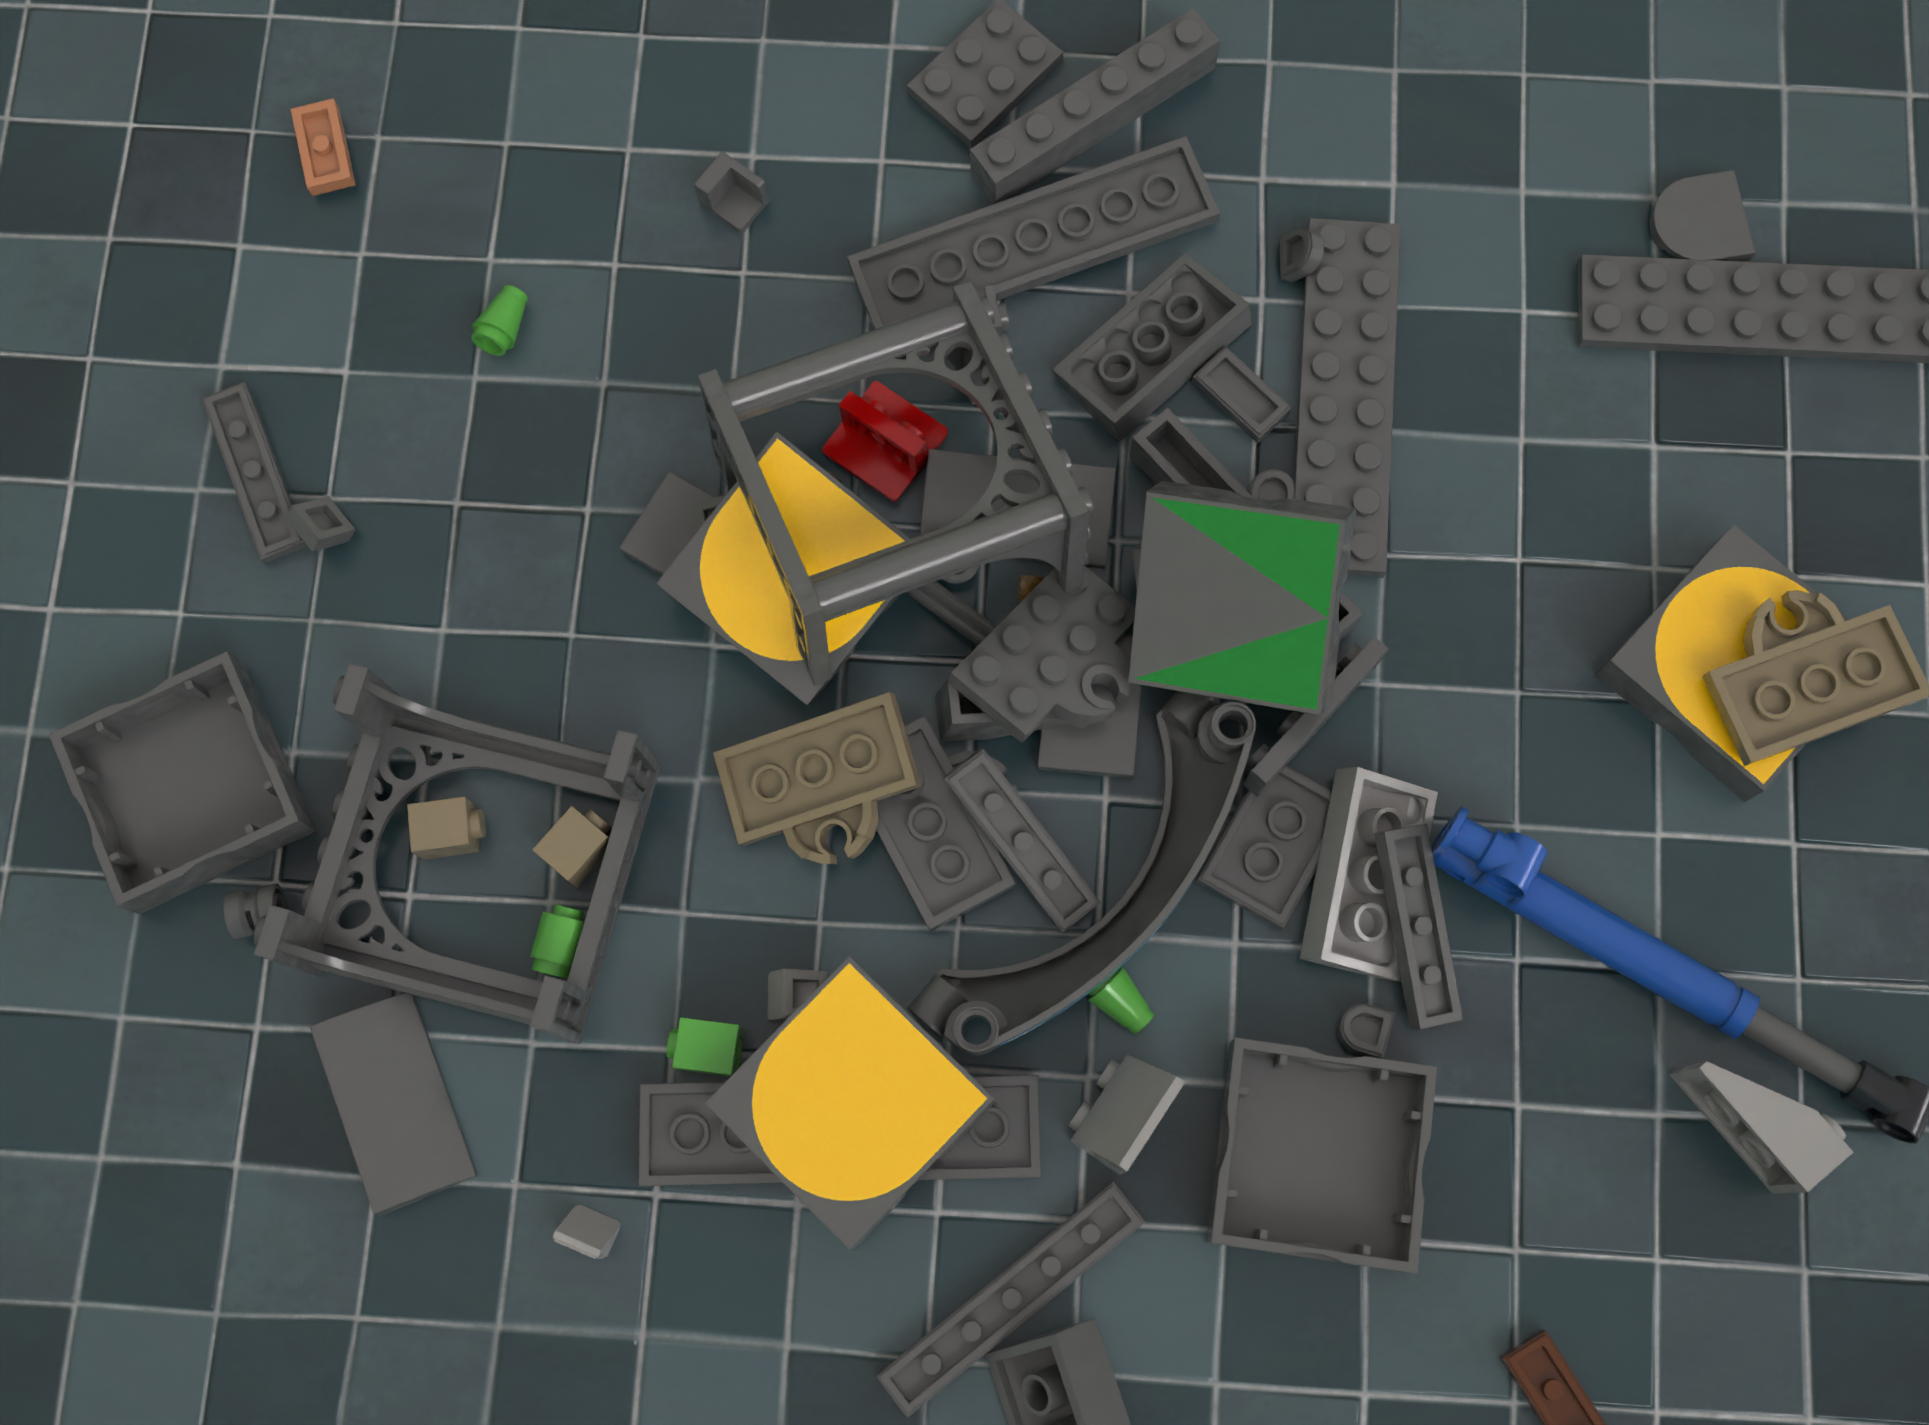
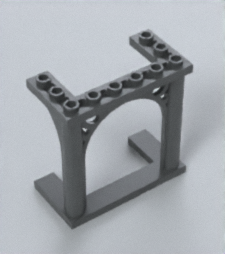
[698,281,1094,686]
[254,663,661,1044]

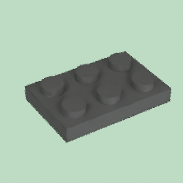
[907,0,1063,149]

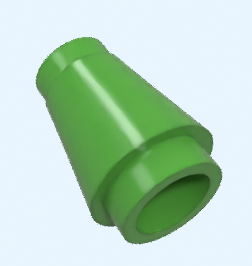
[471,285,528,356]
[1087,966,1155,1035]

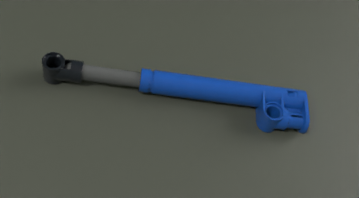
[1432,806,1929,1144]

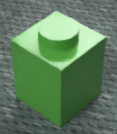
[667,1017,745,1077]

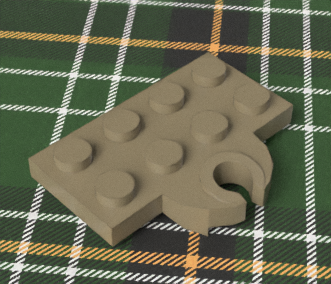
[1703,590,1929,766]
[713,692,922,864]

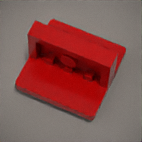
[822,381,948,503]

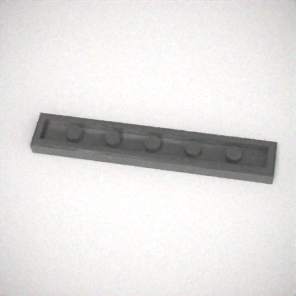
[876,1182,1145,1418]

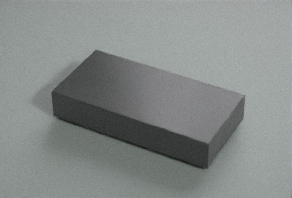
[1192,346,1292,444]

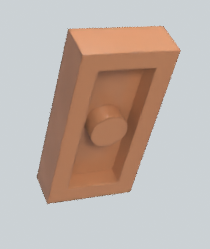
[291,98,356,196]

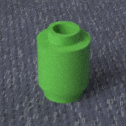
[530,904,584,979]

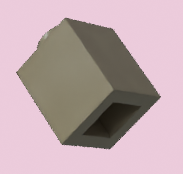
[407,796,486,860]
[533,806,612,888]

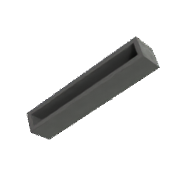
[970,7,1220,204]
[1129,408,1363,642]

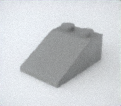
[1068,1055,1185,1175]
[1670,1061,1853,1194]

